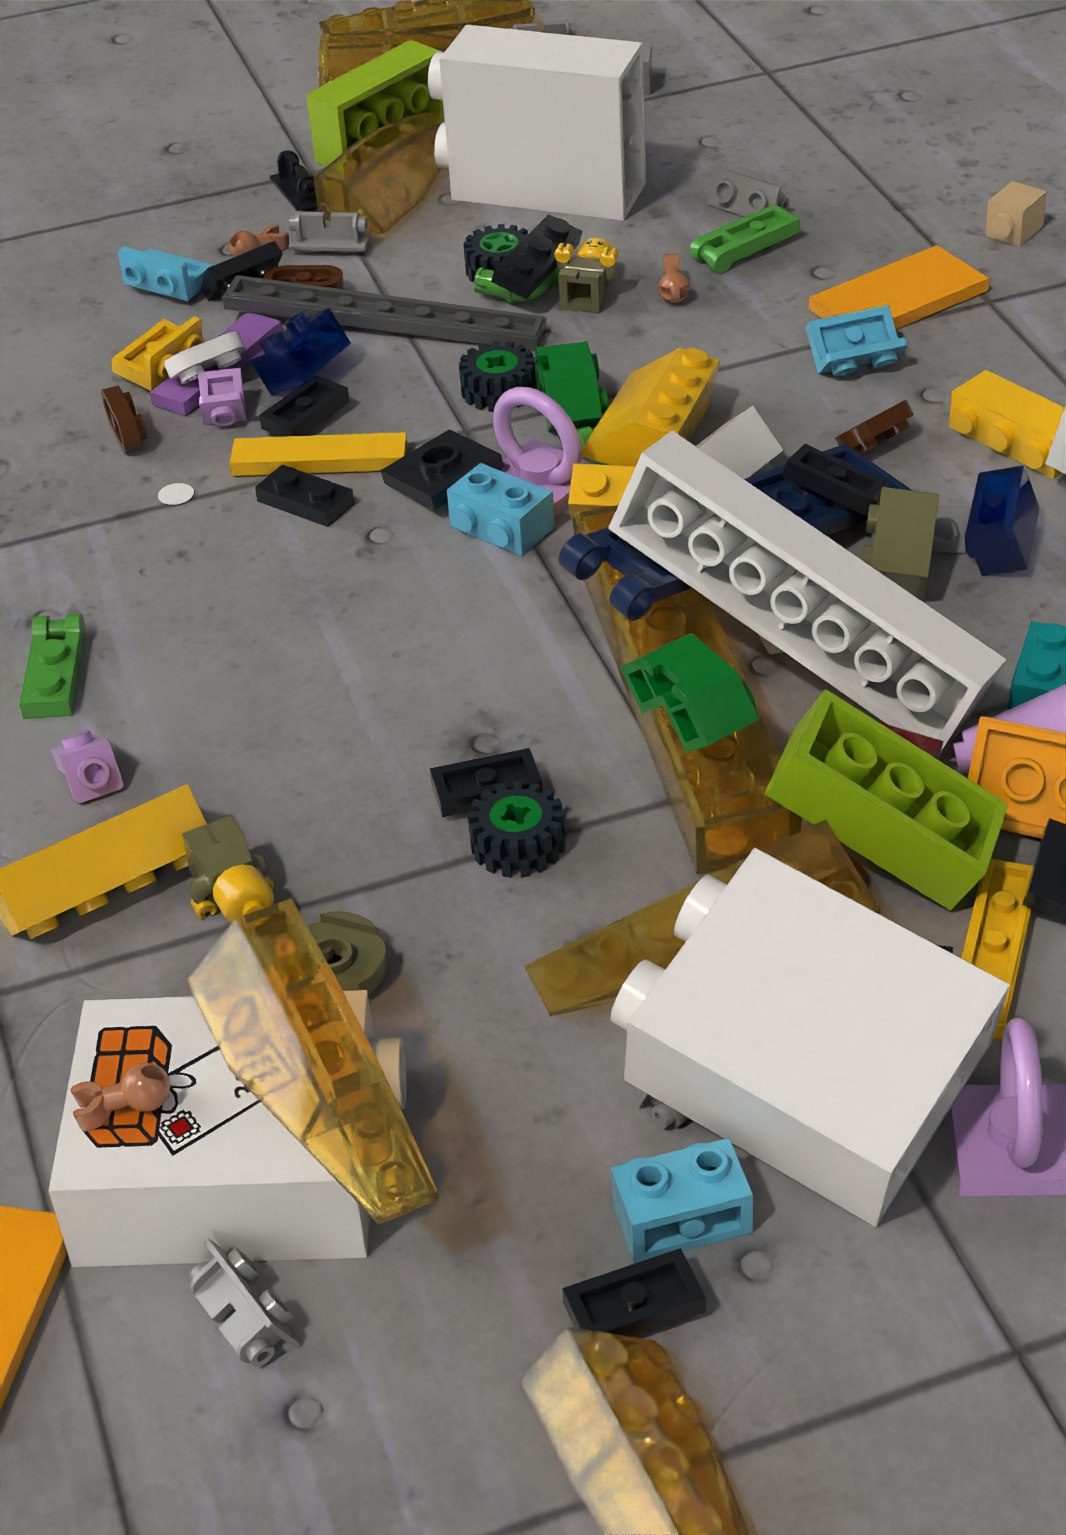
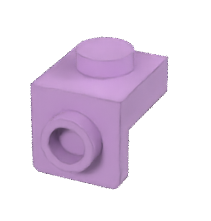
[198,368,246,426]
[51,730,123,803]

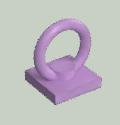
[493,387,597,520]
[949,1017,1066,1196]

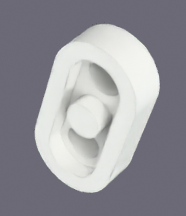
[163,331,246,384]

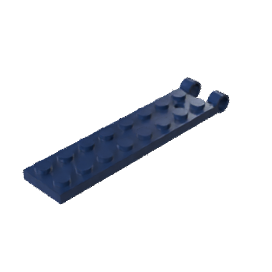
[558,444,912,621]

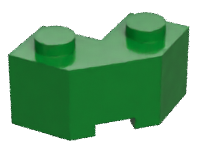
[535,341,608,432]
[620,633,760,753]

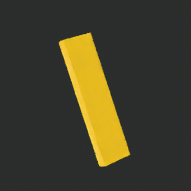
[229,432,408,476]
[961,859,1033,1040]

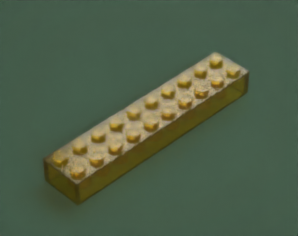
[573,505,802,875]

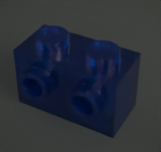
[249,307,351,396]
[965,465,1040,576]

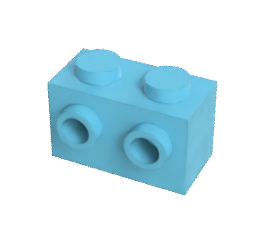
[447,463,555,556]
[611,1138,753,1263]

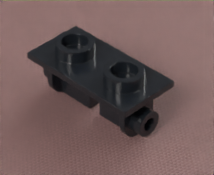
[269,150,331,211]

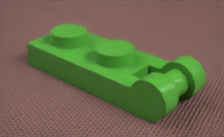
[690,204,800,274]
[19,613,85,719]

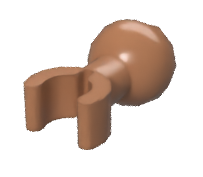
[228,224,289,257]
[658,253,690,304]
[70,1063,171,1132]

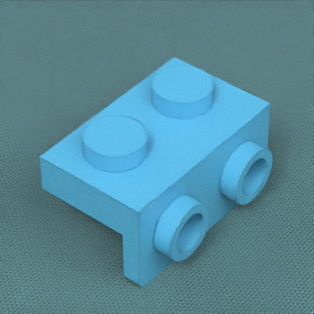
[118,247,213,301]
[805,305,908,377]

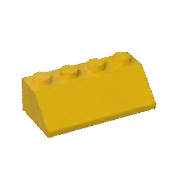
[581,348,720,466]
[0,784,207,939]

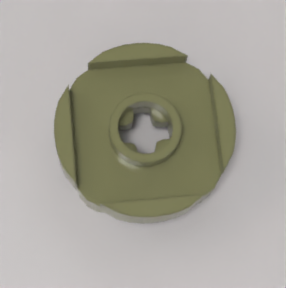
[275,911,388,995]

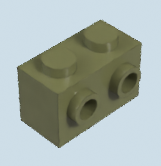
[862,487,939,600]

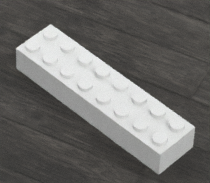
[608,430,1007,755]

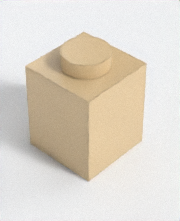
[985,181,1047,247]

